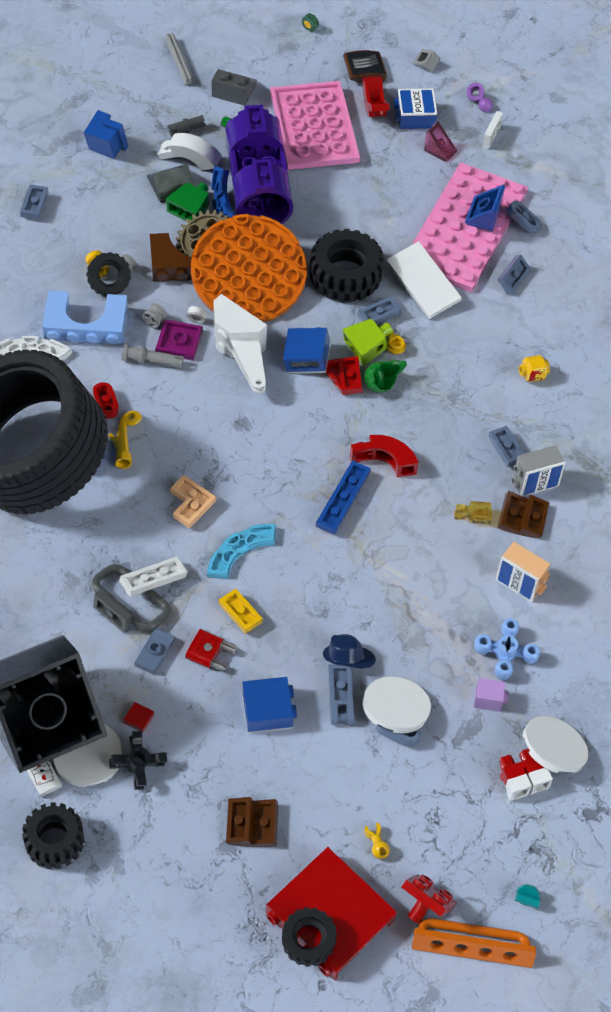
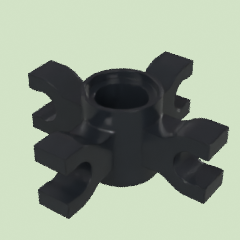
[109,731,167,790]

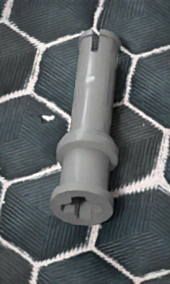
[122,343,184,369]

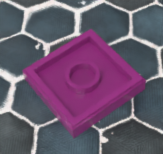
[155,319,203,361]

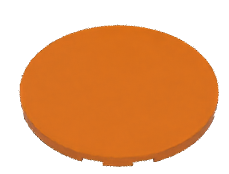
[191,214,307,323]

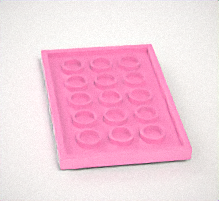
[270,81,360,170]

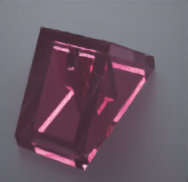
[424,121,457,162]

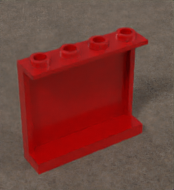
[266,847,397,980]

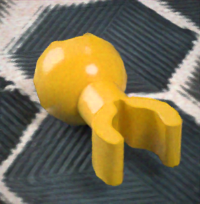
[364,822,390,860]

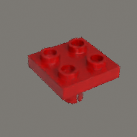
[401,874,457,924]

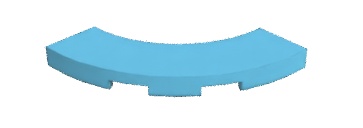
[207,524,276,579]

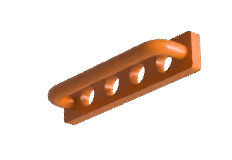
[412,918,536,968]

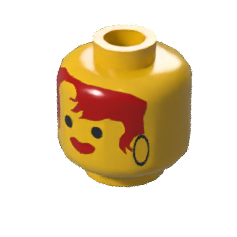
[519,355,550,382]

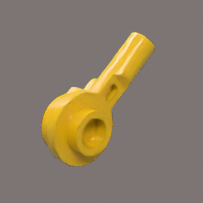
[384,323,406,354]

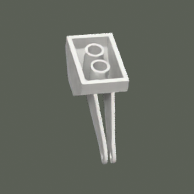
[214,294,267,394]

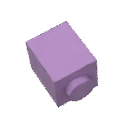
[474,678,509,712]

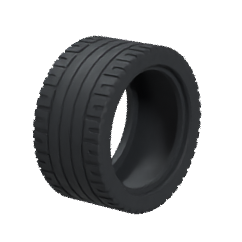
[0,350,108,514]

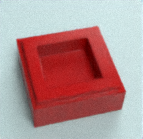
[123,702,155,733]

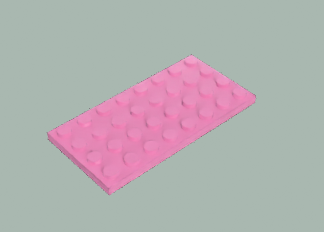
[412,162,528,293]

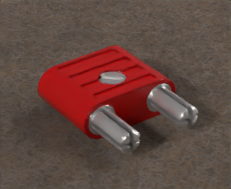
[185,629,237,672]

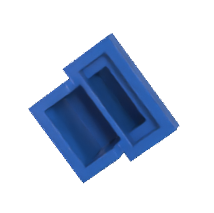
[84,110,128,159]

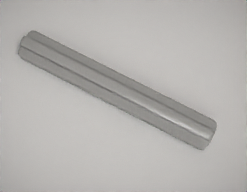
[166,33,193,85]

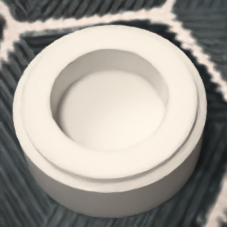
[187,306,207,324]

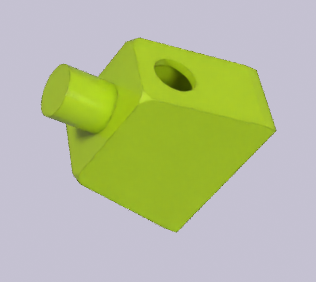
[342,319,393,366]

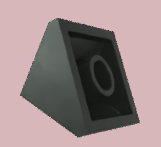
[147,165,193,203]

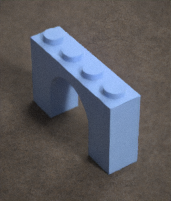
[42,291,128,345]

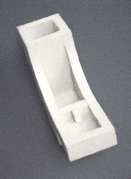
[157,133,222,171]

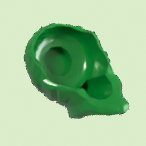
[364,359,407,393]

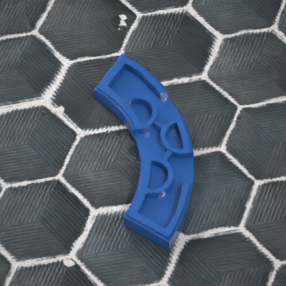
[211,166,237,218]

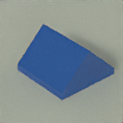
[465,185,505,232]

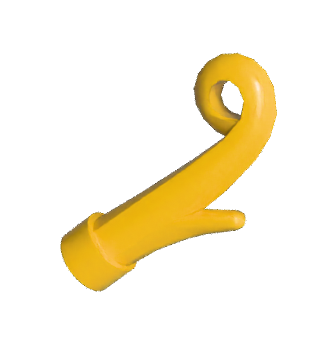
[108,410,142,469]

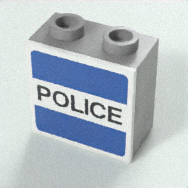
[511,445,565,496]

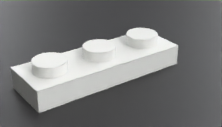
[119,556,188,597]

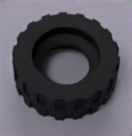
[86,252,131,297]
[282,907,337,967]

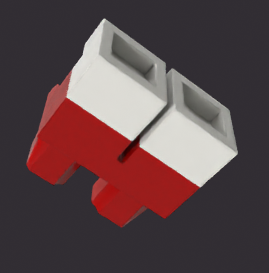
[499,748,553,802]

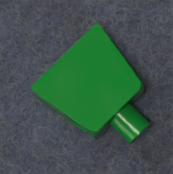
[166,182,209,221]

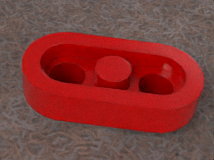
[93,382,119,419]

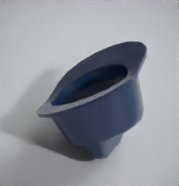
[323,634,376,669]

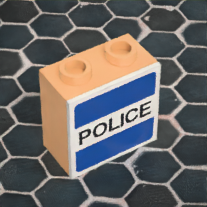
[495,542,550,602]

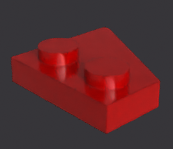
[326,356,363,395]

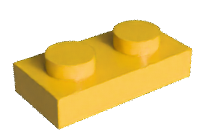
[219,588,263,634]

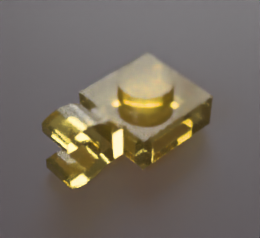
[454,501,492,525]

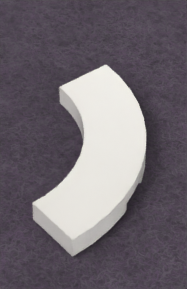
[0,336,72,361]

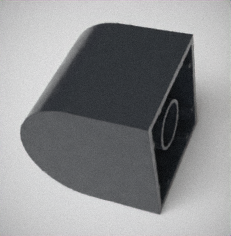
[0,635,108,773]

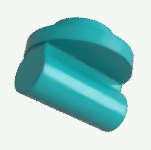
[514,884,540,909]

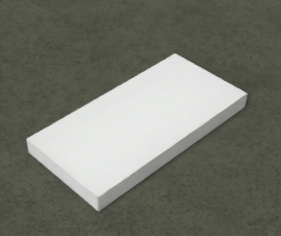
[387,241,461,319]

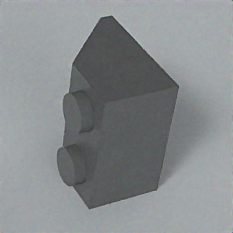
[212,69,257,106]

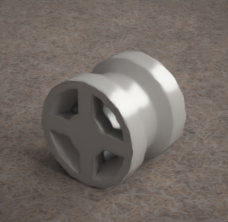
[142,303,167,328]

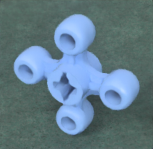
[474,618,540,680]

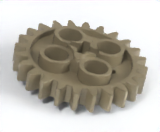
[176,210,229,257]

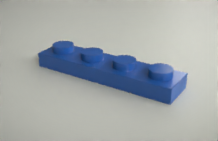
[316,460,371,535]

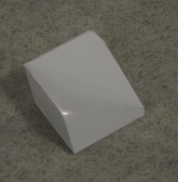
[413,49,441,72]

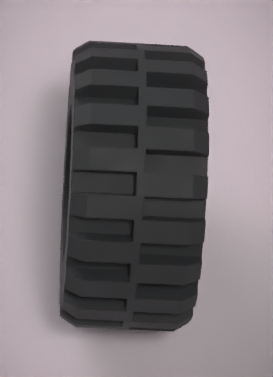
[310,229,384,302]

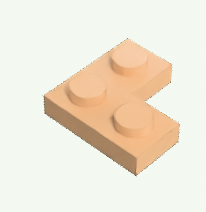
[170,475,216,529]

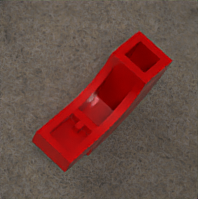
[362,76,389,117]
[350,435,419,477]

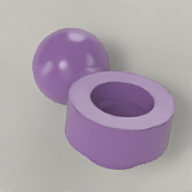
[466,83,493,112]

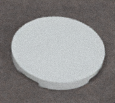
[363,677,431,733]
[522,716,588,774]
[53,724,122,788]

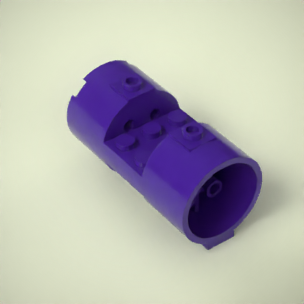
[225,105,293,224]

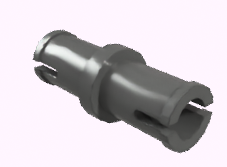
[168,115,206,136]

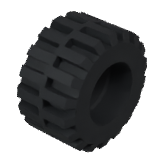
[22,802,84,869]

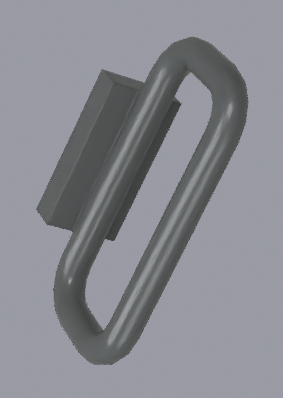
[91,564,171,633]

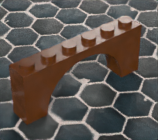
[150,233,192,282]

